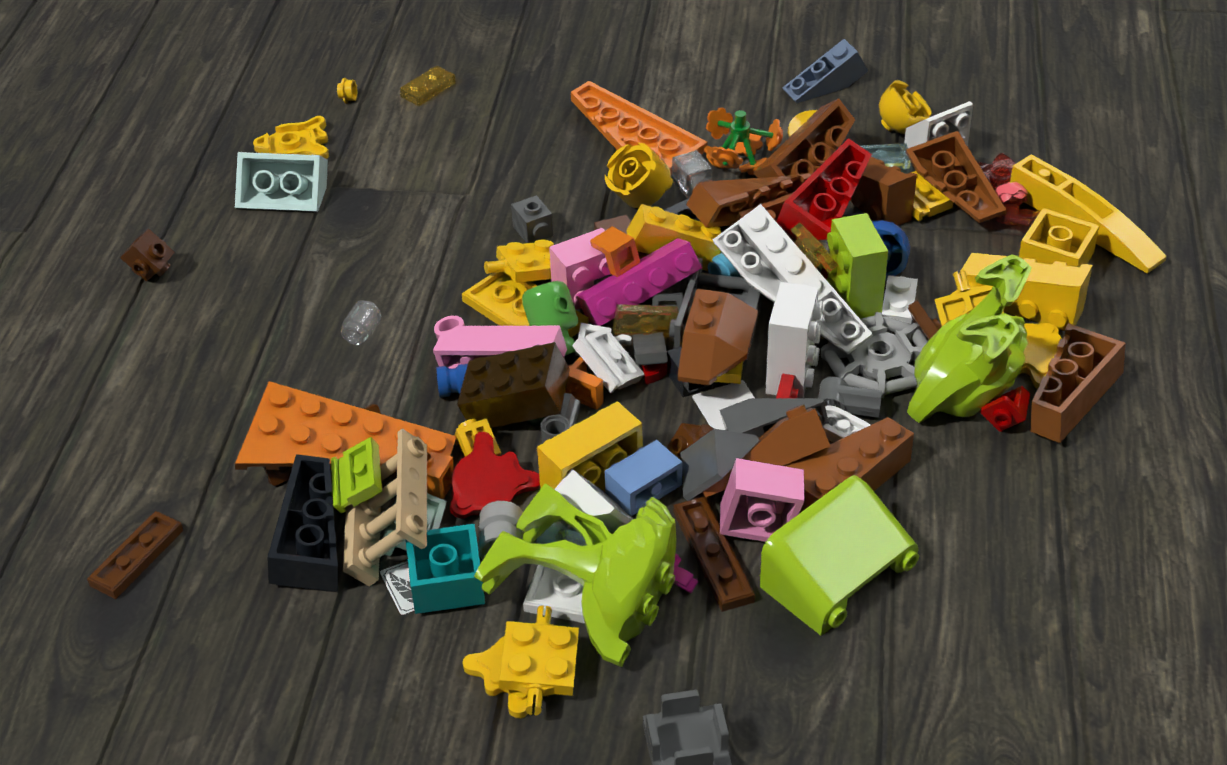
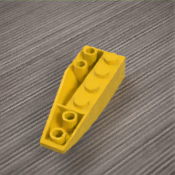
[1010,154,1167,274]

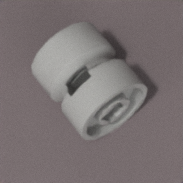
[479,501,523,560]

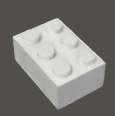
[766,282,823,398]

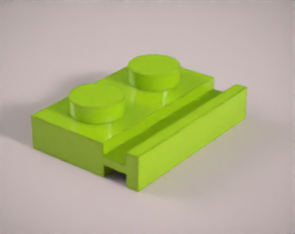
[331,437,382,514]

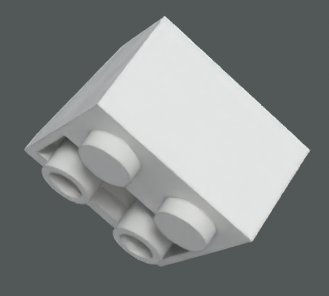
[904,101,973,152]

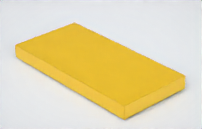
[462,272,588,337]

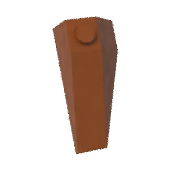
[906,131,1006,223]

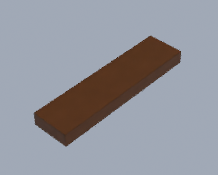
[673,497,755,612]

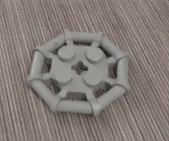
[821,312,928,398]

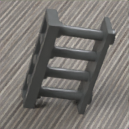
[669,257,765,360]

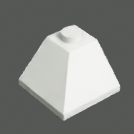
[555,469,633,532]

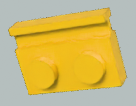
[912,171,953,221]

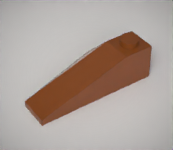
[702,405,830,498]

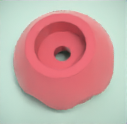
[995,182,1028,208]

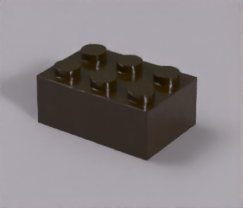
[457,342,570,428]

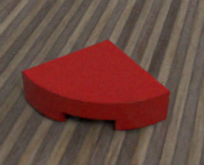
[640,362,667,384]

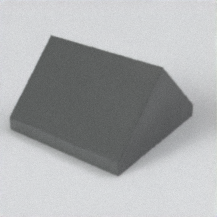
[680,428,760,501]

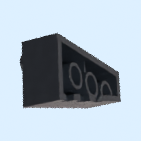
[267,454,338,593]

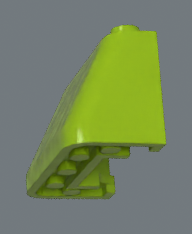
[760,475,919,636]

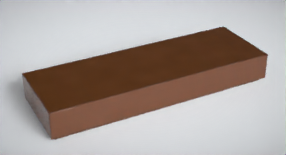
[87,511,184,599]

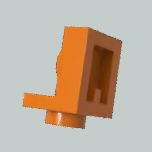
[565,356,604,410]

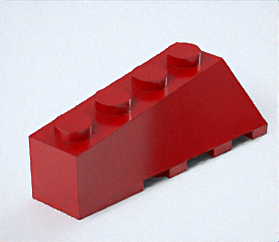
[776,138,872,241]

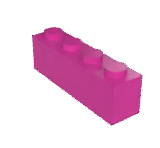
[576,238,702,326]

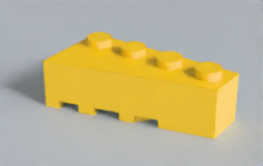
[959,253,1093,331]

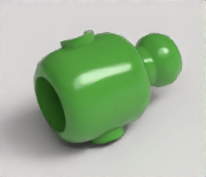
[522,281,578,355]

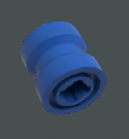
[436,364,468,398]

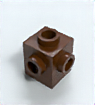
[120,228,175,281]

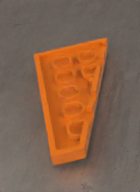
[571,81,708,176]
[235,381,457,470]

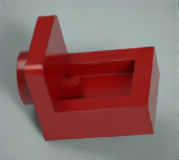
[981,386,1030,432]

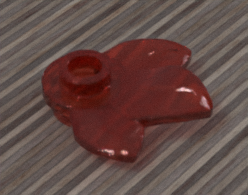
[977,153,1015,190]
[996,203,1040,226]

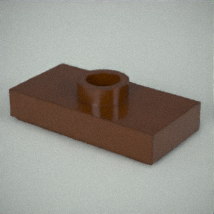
[908,300,942,341]

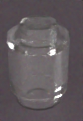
[341,300,382,345]

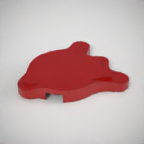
[450,432,540,519]

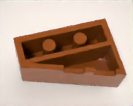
[850,157,917,226]

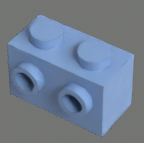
[604,440,682,516]

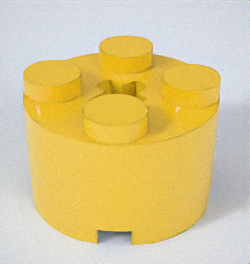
[605,143,673,208]

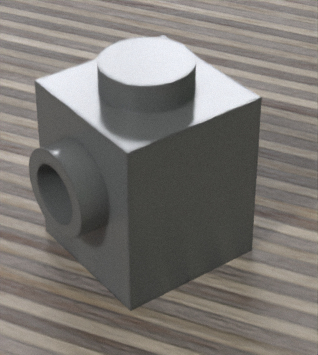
[511,195,554,243]

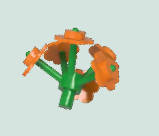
[704,107,783,175]

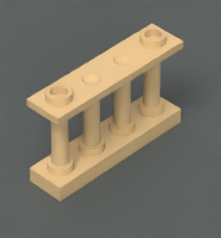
[343,429,427,586]

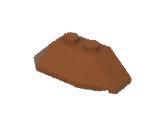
[678,289,758,385]

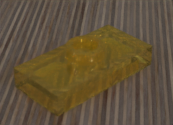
[613,304,679,337]

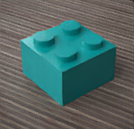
[406,524,485,614]

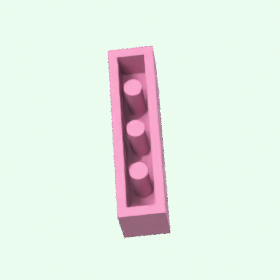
[433,316,567,369]

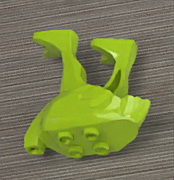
[907,254,1032,423]
[474,483,676,667]

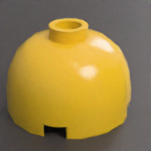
[879,80,932,134]

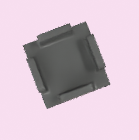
[643,690,732,765]

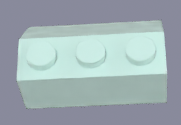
[235,152,328,212]

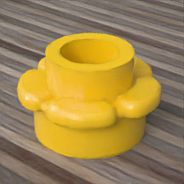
[337,78,358,104]

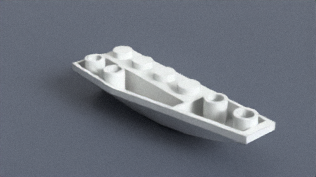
[713,204,873,354]

